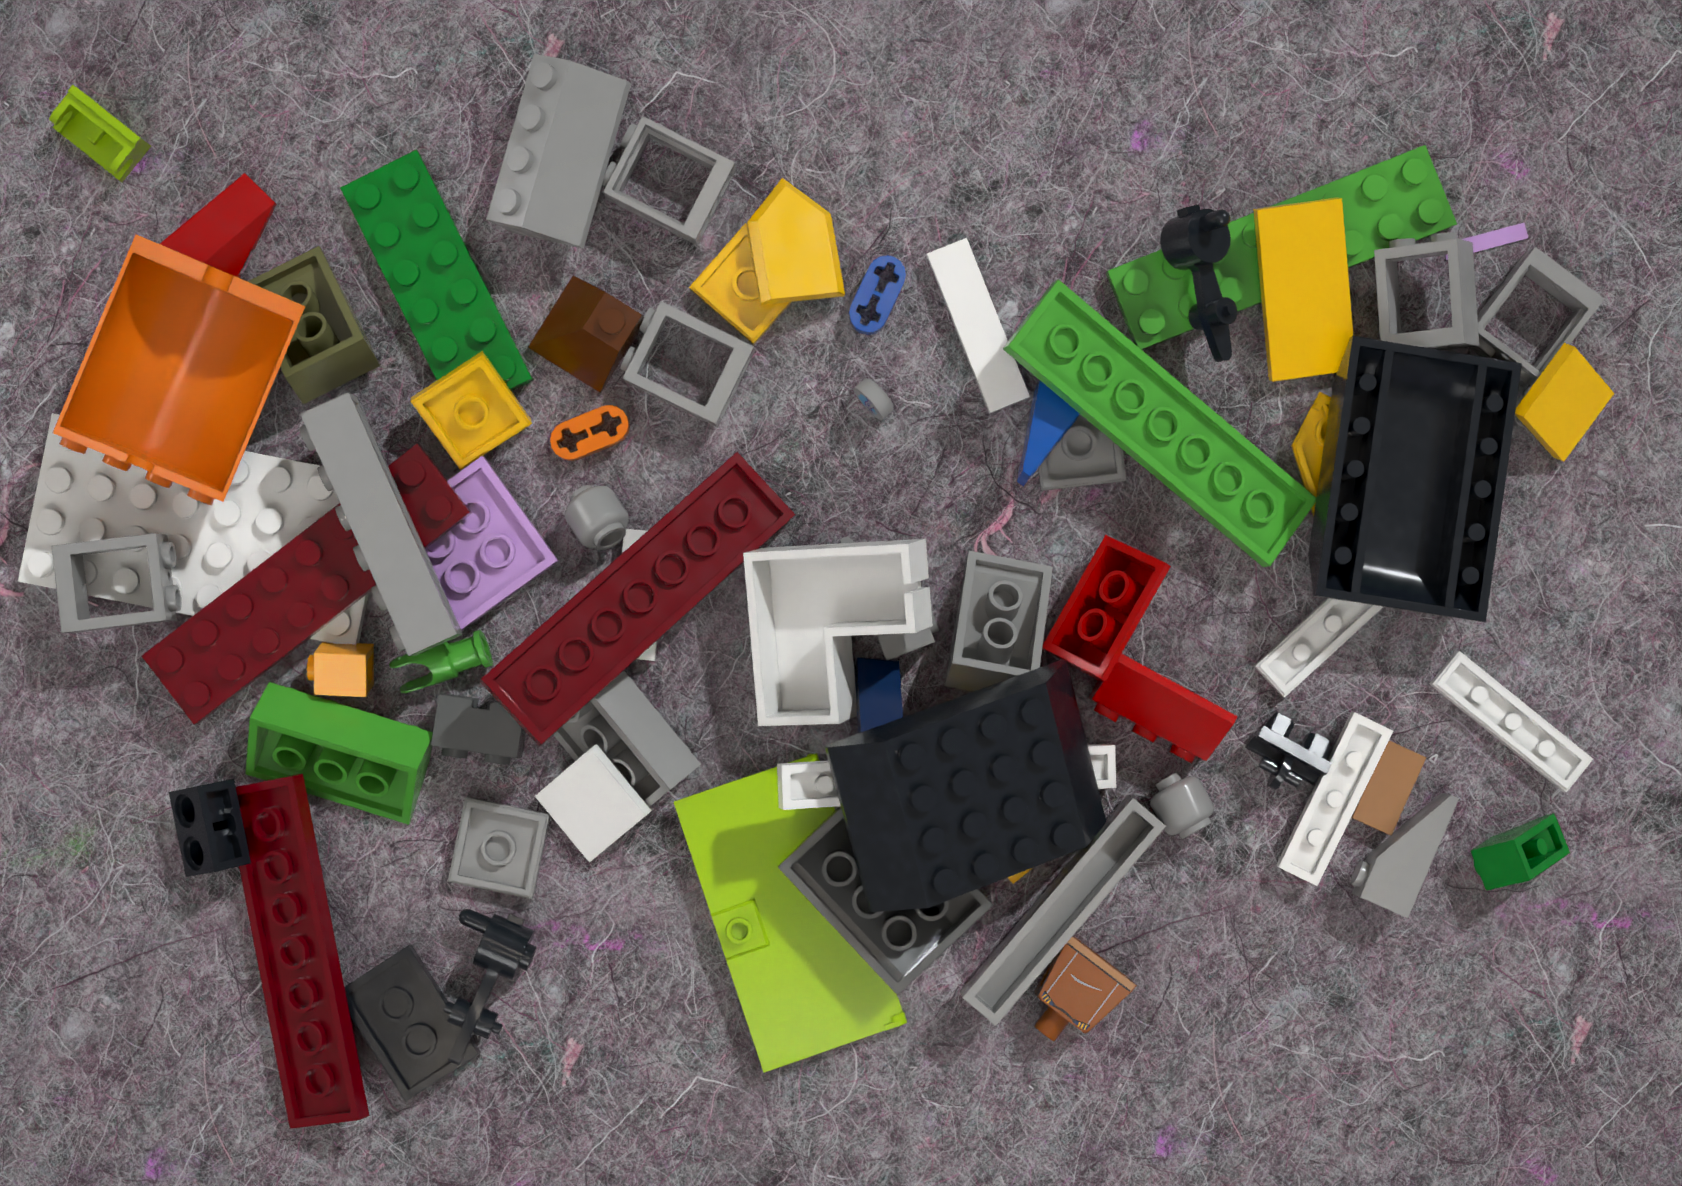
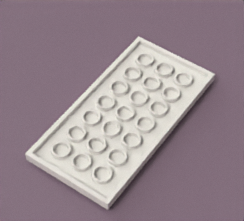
[18,413,369,645]

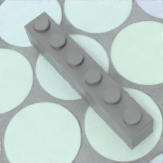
[299,392,463,656]
[960,795,1166,1026]

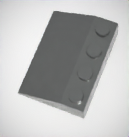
[778,806,993,995]

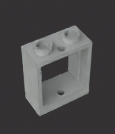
[602,116,737,246]
[1374,232,1479,350]
[1471,247,1604,386]
[620,301,755,428]
[52,533,182,633]

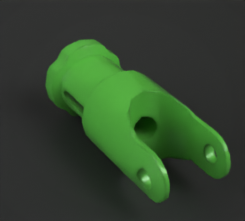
[389,629,493,693]

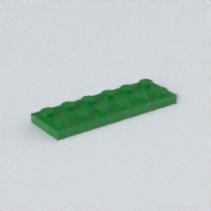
[340,149,534,391]

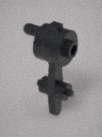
[1160,204,1237,362]
[443,909,537,1066]

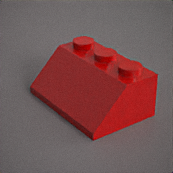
[1042,535,1171,681]
[1088,654,1238,764]

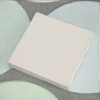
[535,744,652,862]

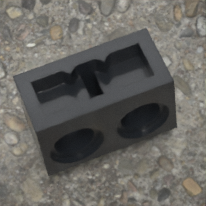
[169,779,251,877]

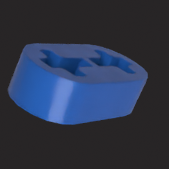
[849,255,906,335]

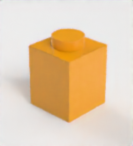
[307,642,374,697]

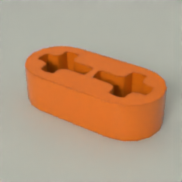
[550,405,630,461]

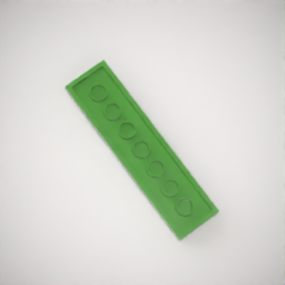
[1106,145,1457,350]
[1003,279,1316,567]

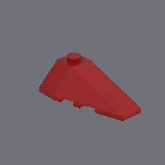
[112,173,277,289]

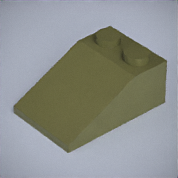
[247,246,381,405]

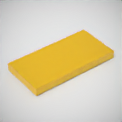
[1253,197,1353,382]

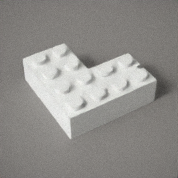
[743,539,933,726]

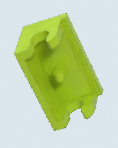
[49,85,151,182]

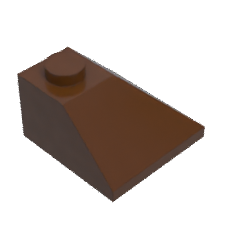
[528,275,644,393]

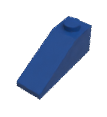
[1017,380,1081,487]

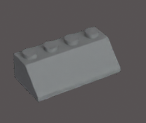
[486,54,631,249]
[553,671,701,807]

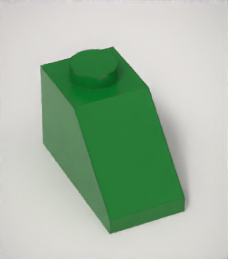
[1470,813,1570,891]

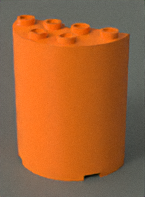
[52,234,305,505]

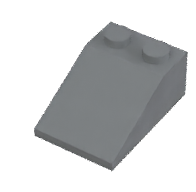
[944,551,1053,692]

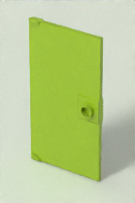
[673,753,907,1073]

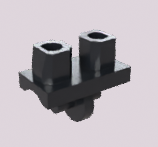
[1245,712,1332,790]

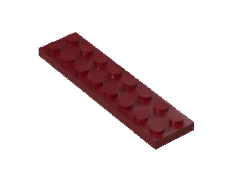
[142,444,472,725]
[480,452,795,747]
[236,774,370,1129]

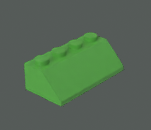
[245,682,433,825]

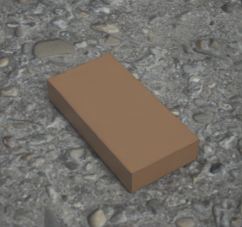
[1351,741,1427,836]

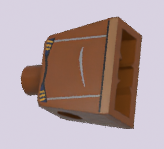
[1034,936,1137,1042]

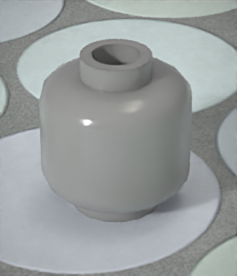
[565,485,629,550]
[1150,772,1215,840]

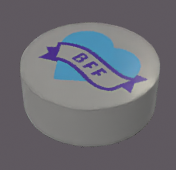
[853,378,894,421]

